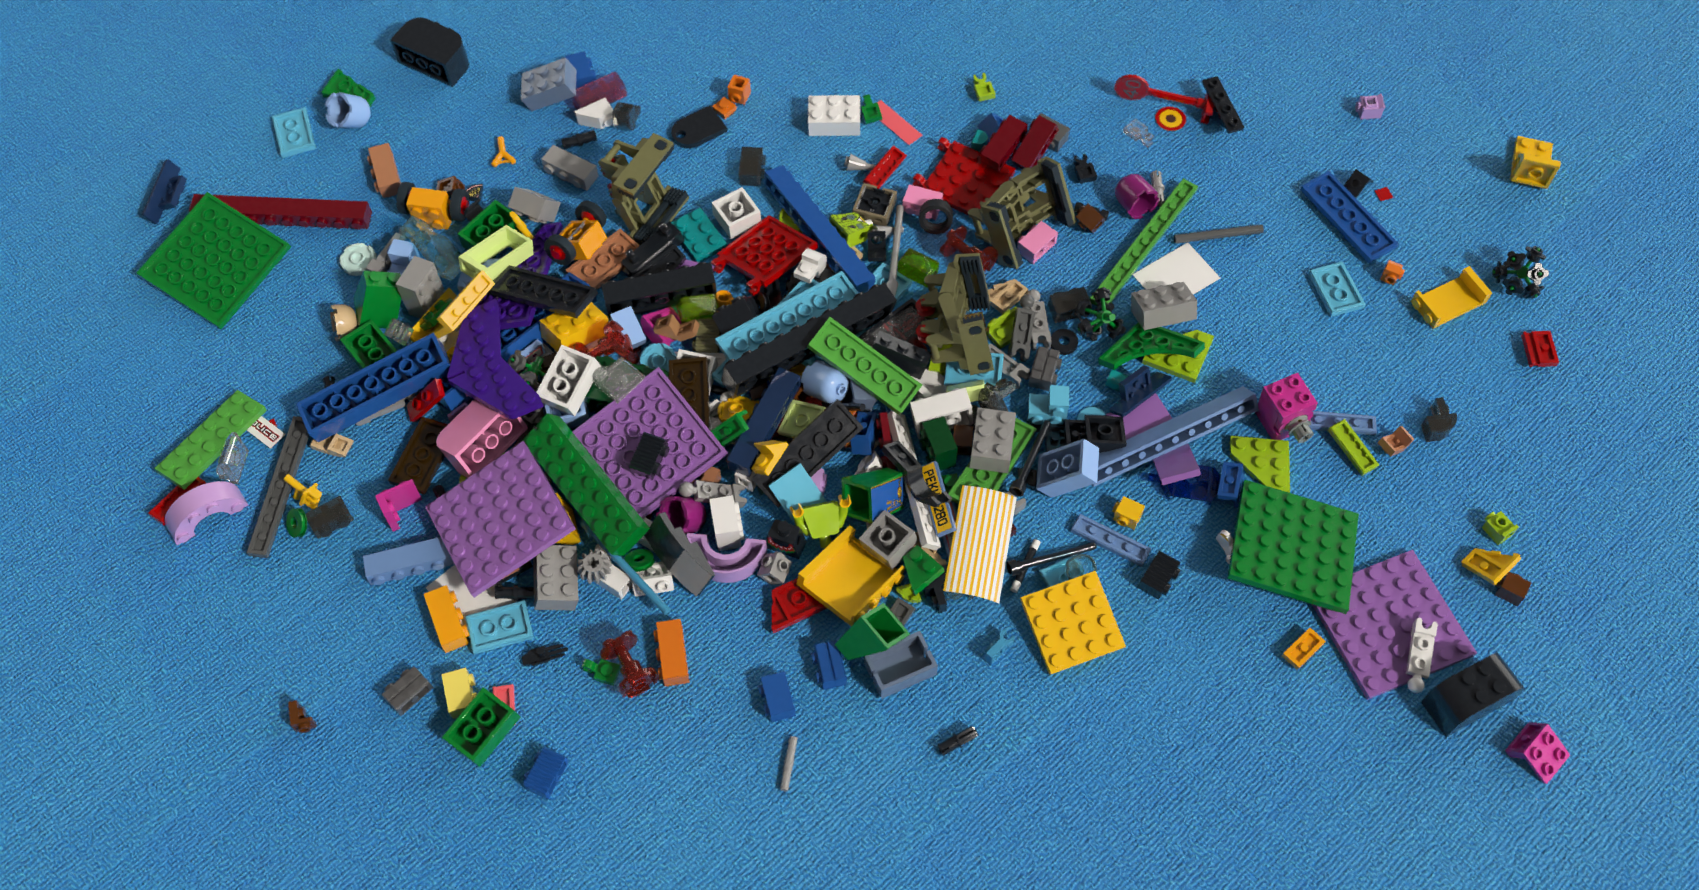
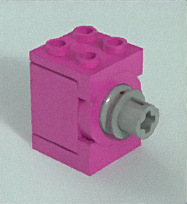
[1255,373,1318,443]

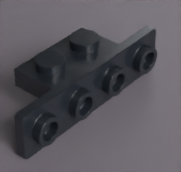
[1202,76,1244,134]

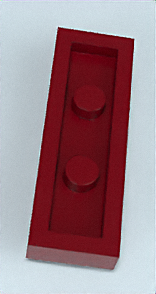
[875,412,896,470]

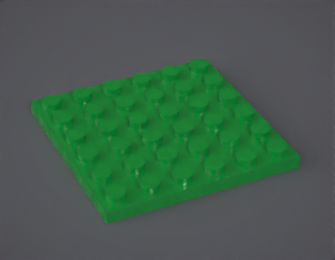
[137,192,291,329]
[1227,480,1359,614]

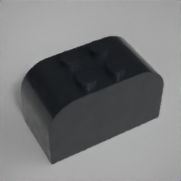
[390,17,469,87]
[1421,653,1525,737]

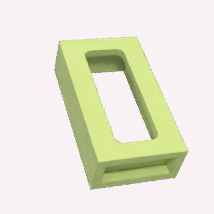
[458,225,534,282]

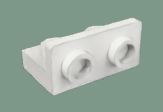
[632,562,674,597]

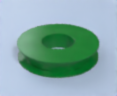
[286,508,307,538]
[624,549,654,572]

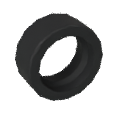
[919,199,953,234]

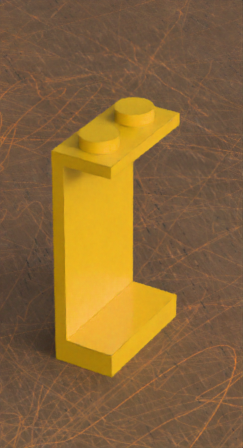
[1411,266,1492,329]

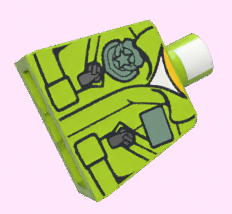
[829,213,873,247]

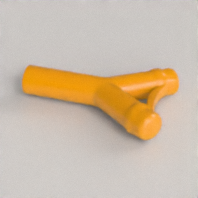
[491,136,516,167]

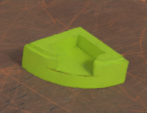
[896,583,921,603]

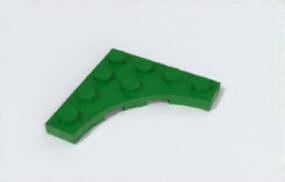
[1098,322,1205,370]

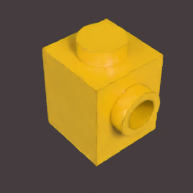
[1112,496,1145,530]

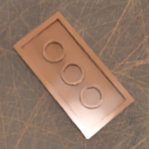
[566,229,640,290]

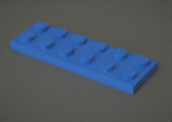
[1300,171,1399,264]

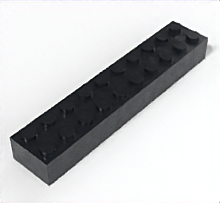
[721,282,897,399]

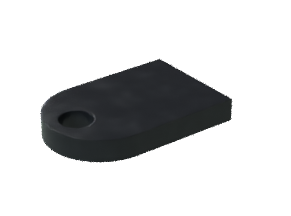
[672,105,727,149]

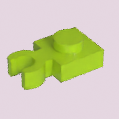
[973,73,996,102]

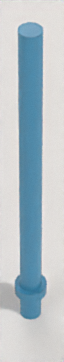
[581,521,671,615]

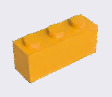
[424,585,470,653]

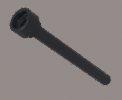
[1009,420,1051,497]
[1006,542,1097,577]

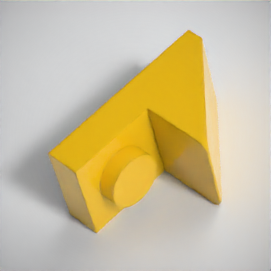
[751,440,789,476]

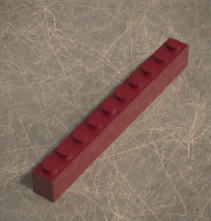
[189,194,372,230]

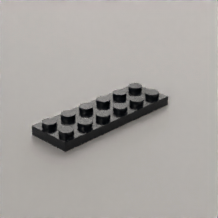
[488,265,598,318]
[751,399,864,508]

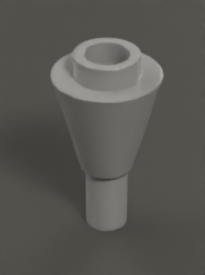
[844,154,876,171]
[871,225,904,243]

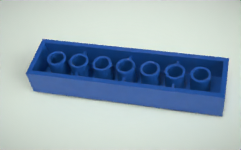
[296,332,451,443]

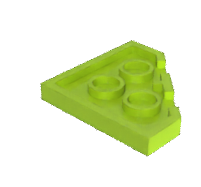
[1142,330,1214,383]
[1229,436,1290,493]

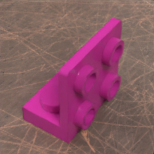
[375,479,422,532]
[1505,722,1570,784]

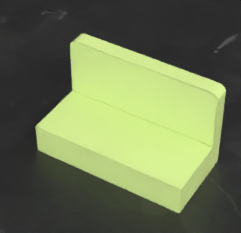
[946,379,987,402]

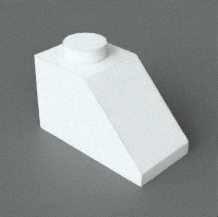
[574,98,617,129]

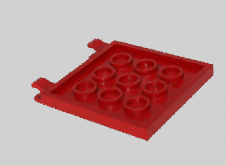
[913,137,1016,215]
[711,215,818,295]

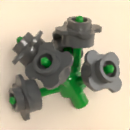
[508,350,546,392]

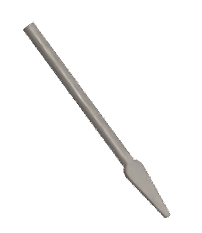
[886,205,904,297]

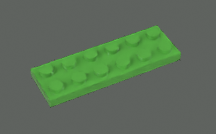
[807,317,922,416]
[154,390,267,490]
[948,418,1037,504]

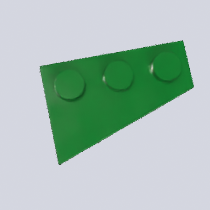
[321,68,376,106]

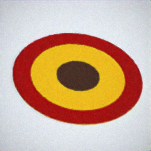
[1155,107,1186,131]

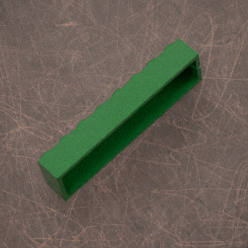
[522,413,650,556]

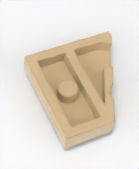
[988,279,1028,314]

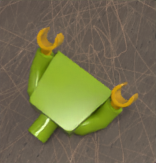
[789,494,851,548]

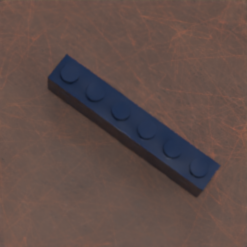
[726,367,801,477]

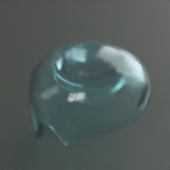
[1064,554,1097,580]

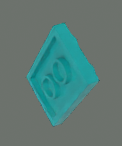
[671,207,727,262]

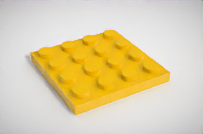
[1020,571,1126,675]

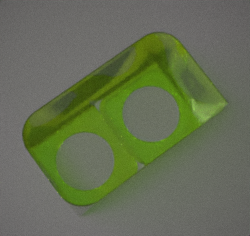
[897,248,939,288]
[676,294,718,324]

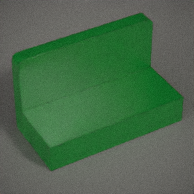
[711,410,749,447]

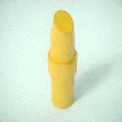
[510,211,534,240]

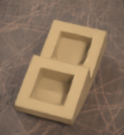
[310,433,354,458]

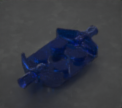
[1147,465,1220,506]

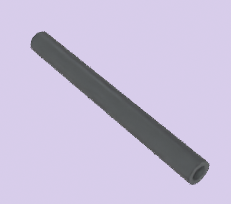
[1174,224,1264,244]

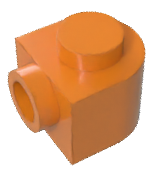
[1380,260,1405,285]

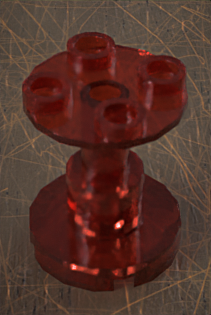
[939,226,998,276]
[571,320,633,359]
[600,630,659,698]

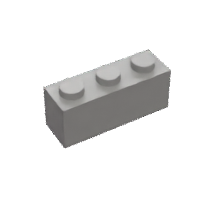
[541,145,599,191]

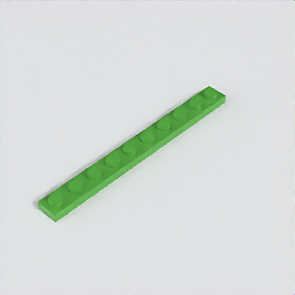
[1089,178,1198,306]

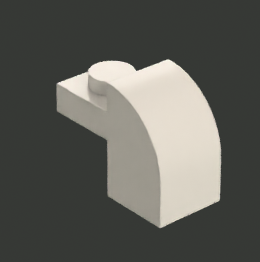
[793,248,827,283]

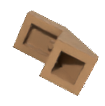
[653,314,700,342]

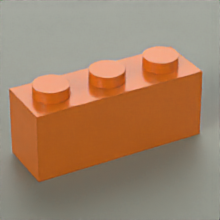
[653,619,690,687]

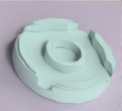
[340,243,377,276]

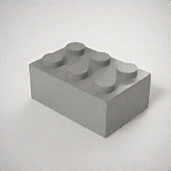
[396,256,445,319]
[1131,282,1197,330]
[969,408,1016,473]
[533,545,579,611]

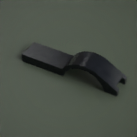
[882,440,952,508]

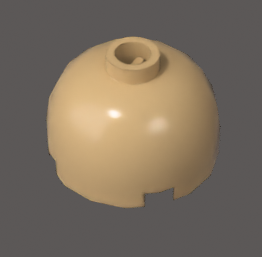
[330,304,358,342]

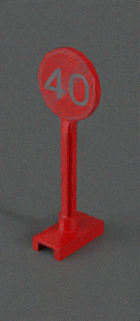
[1115,74,1213,124]

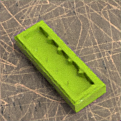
[1328,419,1379,476]

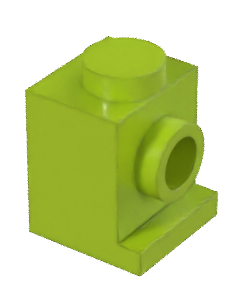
[1481,511,1519,545]

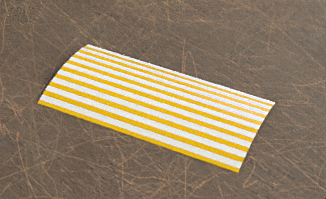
[943,485,1017,603]

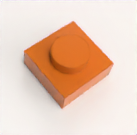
[712,97,737,119]

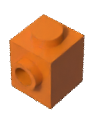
[727,75,751,105]

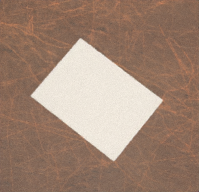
[1133,242,1220,294]
[425,565,517,638]

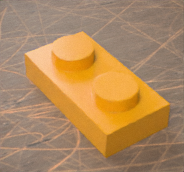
[1282,628,1326,670]

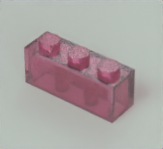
[571,71,627,110]

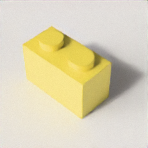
[441,668,477,719]

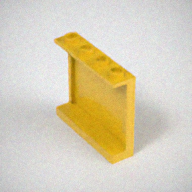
[406,270,495,342]
[797,525,905,626]

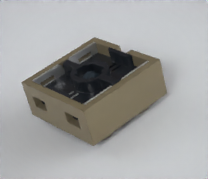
[853,183,897,226]

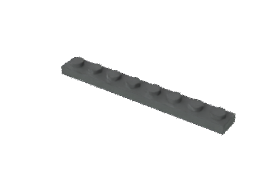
[247,416,309,558]

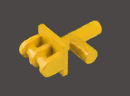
[284,474,322,509]

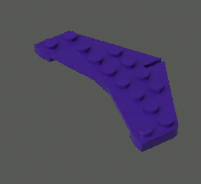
[447,298,544,419]

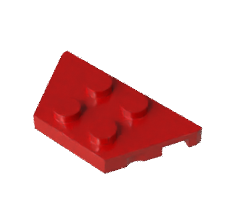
[771,578,827,634]

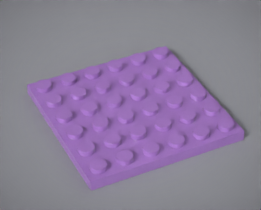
[572,367,728,519]
[425,441,576,598]
[1312,550,1477,700]

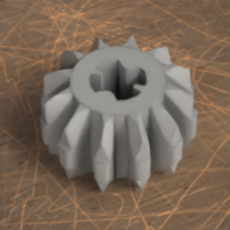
[577,549,612,584]

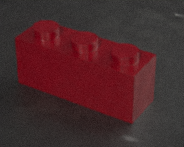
[980,115,1027,172]
[1011,115,1059,169]

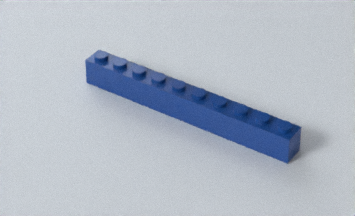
[764,165,876,293]

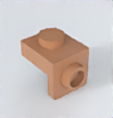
[1378,426,1414,457]

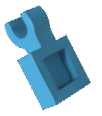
[985,629,1015,665]

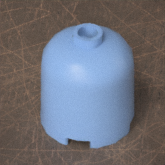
[325,92,371,128]
[801,360,849,403]

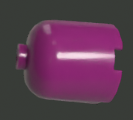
[1115,174,1159,219]
[656,496,707,534]

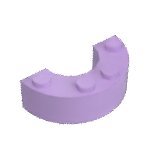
[165,481,248,545]
[687,533,767,583]

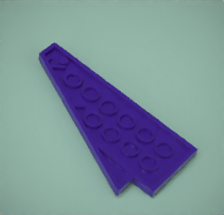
[475,222,563,330]

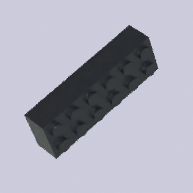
[601,262,717,319]

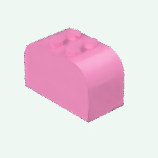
[436,399,528,478]

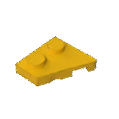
[1461,548,1521,586]

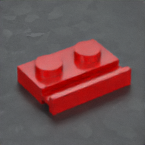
[1521,331,1559,367]

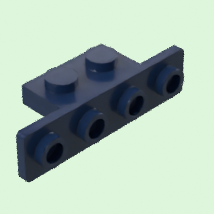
[142,159,187,224]
[1109,365,1172,417]

